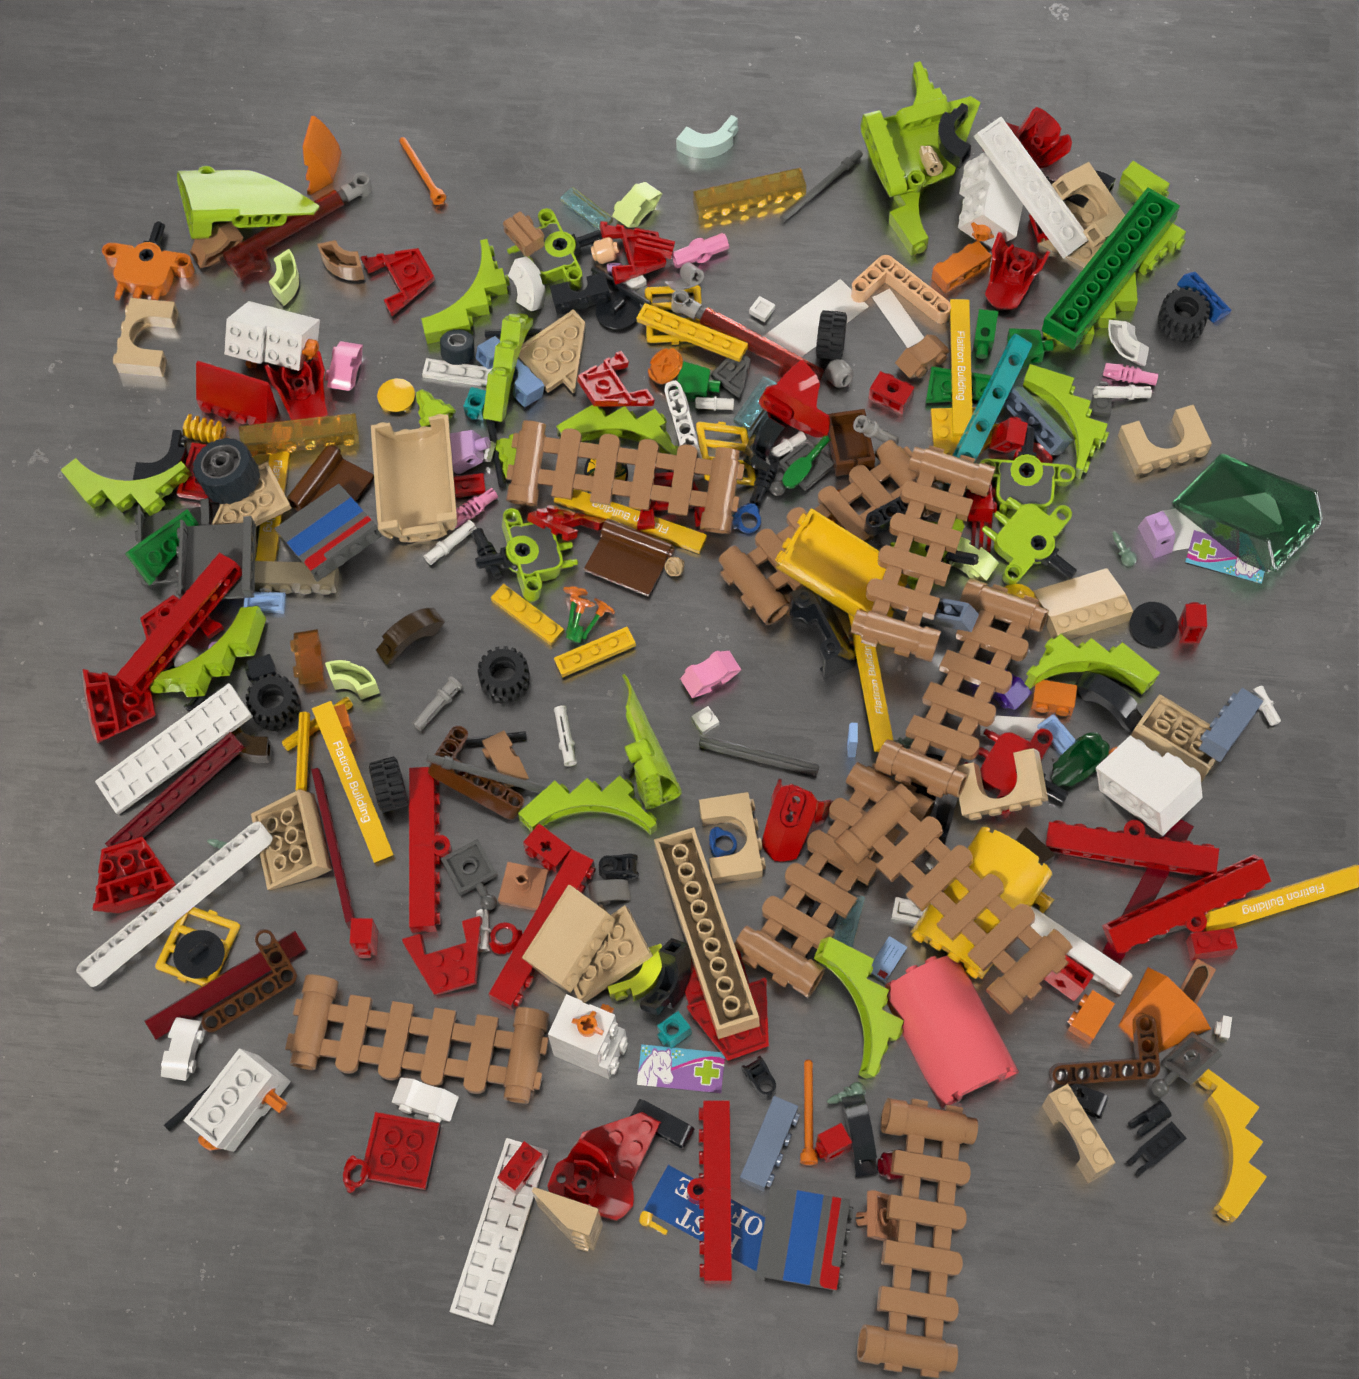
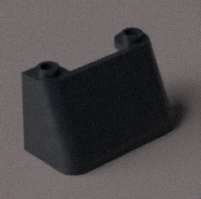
[789,588,857,680]

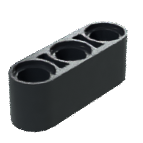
[864,497,908,536]
[630,1099,695,1149]

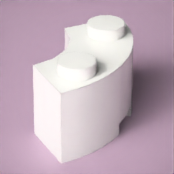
[508,257,545,311]
[1108,320,1149,366]
[161,1017,204,1081]
[392,1078,459,1123]

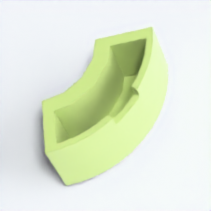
[612,182,662,228]
[269,249,299,306]
[951,537,999,581]
[325,660,380,700]

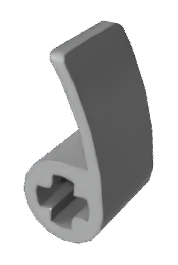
[664,262,704,291]
[588,880,631,906]

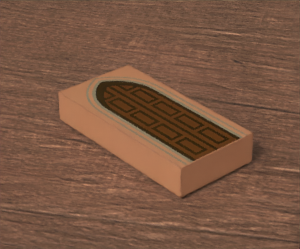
[1180,958,1216,1005]

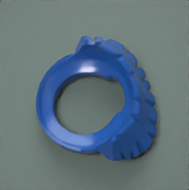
[732,503,761,534]
[709,827,737,858]

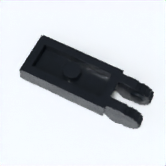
[1126,1121,1187,1176]

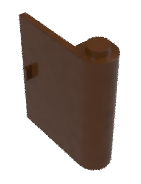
[287,445,374,511]
[584,518,676,597]

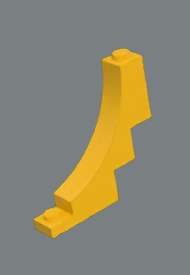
[1198,1069,1267,1222]

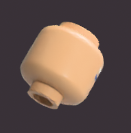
[591,237,620,264]

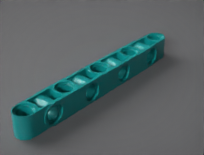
[944,333,1032,486]

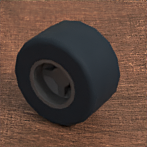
[440,329,475,365]

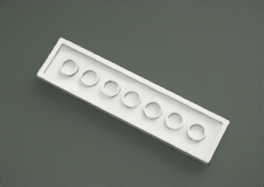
[974,117,1088,259]

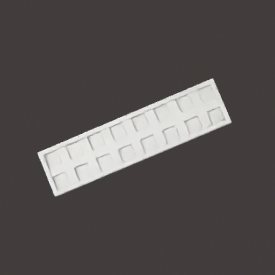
[95,684,253,815]
[449,1138,549,1326]

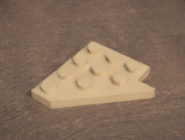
[1038,199,1105,268]
[518,309,585,393]
[211,462,292,526]
[573,904,653,1003]

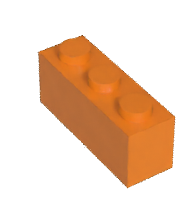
[931,240,992,294]

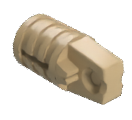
[919,146,943,176]

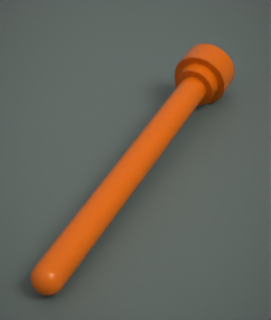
[399,137,447,205]
[800,1059,818,1165]

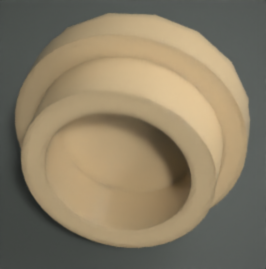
[665,557,685,576]

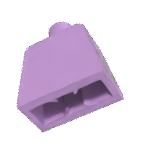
[450,430,491,474]
[1138,511,1175,559]

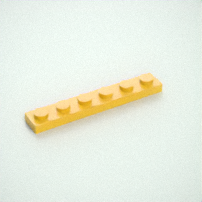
[636,303,748,362]

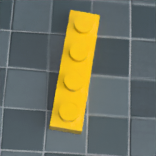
[490,583,565,646]
[554,627,636,678]

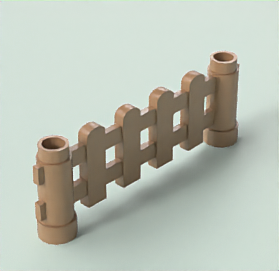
[506,420,745,534]
[718,440,942,625]
[850,445,996,662]
[875,578,1049,798]
[734,762,935,997]
[834,783,1073,1015]
[285,975,550,1104]
[857,1098,978,1379]

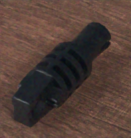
[749,454,780,506]
[471,528,503,580]

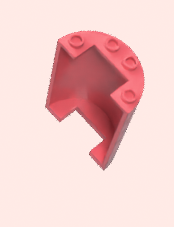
[885,955,1019,1110]

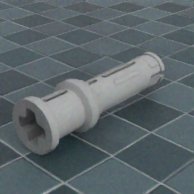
[853,415,899,444]
[412,676,463,731]

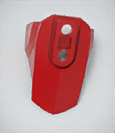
[1015,107,1072,168]
[985,232,1050,310]
[265,351,328,429]
[758,360,830,438]
[761,778,833,861]
[547,1139,634,1221]

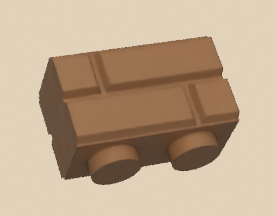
[503,211,544,257]

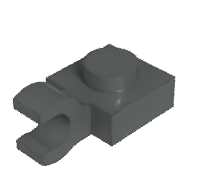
[1091,381,1112,417]

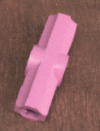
[672,233,729,268]

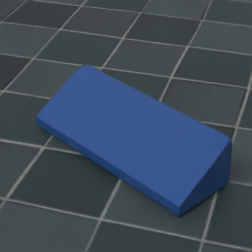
[1177,272,1231,323]

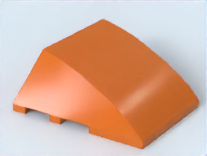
[302,116,342,195]
[1118,967,1211,1053]

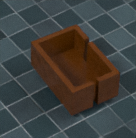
[827,409,876,476]

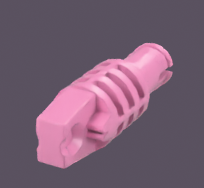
[1103,363,1158,386]
[455,488,498,528]

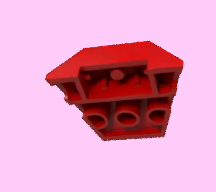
[82,669,155,743]
[92,837,176,913]

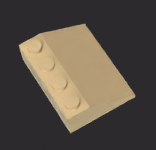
[1033,568,1133,640]
[1131,694,1216,783]
[251,790,332,890]
[522,885,616,993]
[532,1187,603,1252]

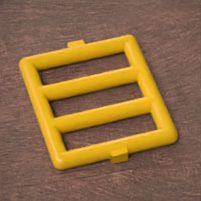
[645,285,703,345]
[696,422,756,486]
[155,907,240,986]

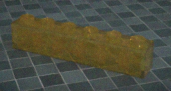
[693,167,807,220]
[238,413,359,457]

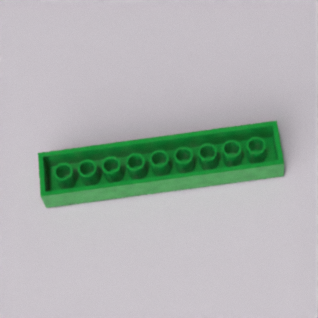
[1041,187,1180,350]

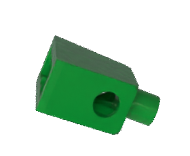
[973,309,998,359]
[1007,328,1053,368]
[675,361,721,402]

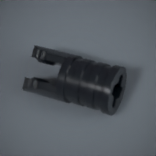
[1128,1100,1172,1138]

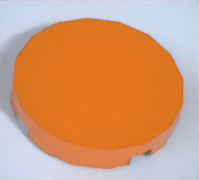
[648,348,683,384]

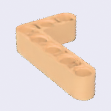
[851,255,951,324]

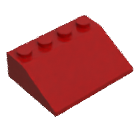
[196,360,279,431]

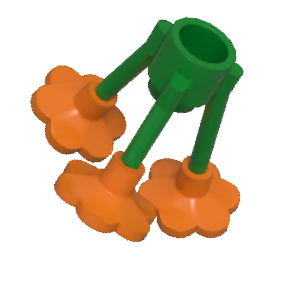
[563,586,615,643]

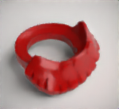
[489,922,522,954]
[343,1155,369,1193]

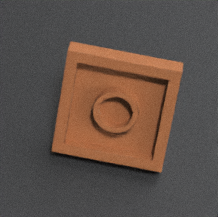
[498,862,549,911]
[856,1190,898,1241]

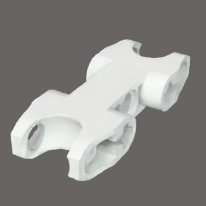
[665,380,704,481]

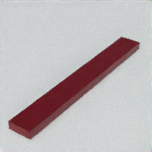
[105,732,245,847]
[311,768,355,929]
[1102,819,1194,965]
[144,930,306,1040]

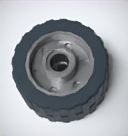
[193,438,260,504]

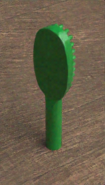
[782,436,830,489]

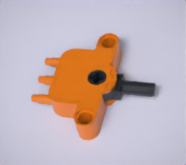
[102,221,195,300]

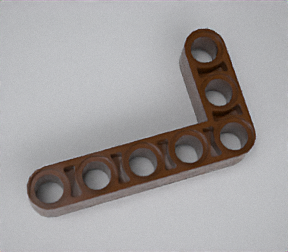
[428,725,524,819]
[202,929,297,1032]
[1049,1013,1160,1085]

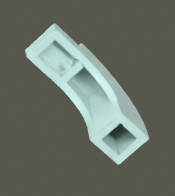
[676,115,738,159]

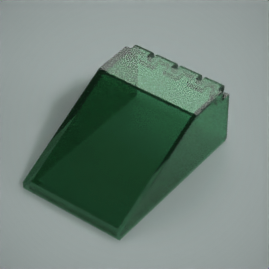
[1172,453,1323,573]

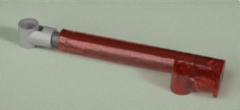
[222,172,372,282]
[671,290,824,384]

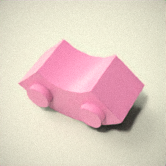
[325,341,363,391]
[680,651,741,698]

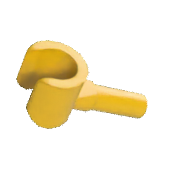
[639,1211,668,1235]

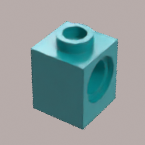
[463,387,486,420]
[657,1011,692,1049]

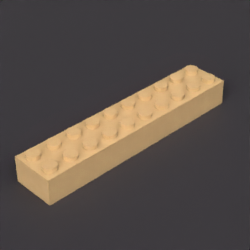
[654,827,760,1039]

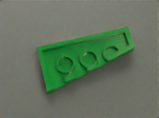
[926,366,998,403]
[125,509,199,586]

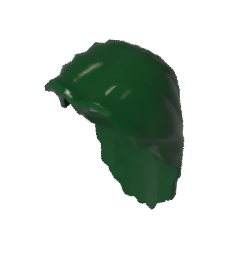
[1050,732,1110,787]

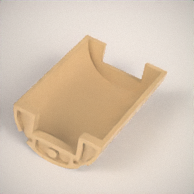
[371,414,457,542]

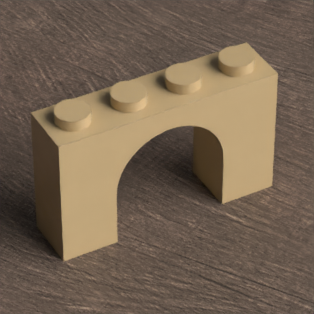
[1052,162,1125,247]
[113,298,179,377]
[1118,405,1212,475]
[957,748,1048,820]
[699,792,766,885]
[1042,1084,1116,1183]

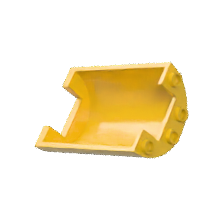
[775,508,908,618]
[910,827,1052,979]

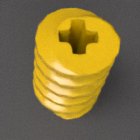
[182,414,227,443]

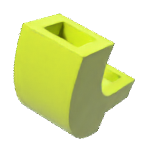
[607,944,662,1001]

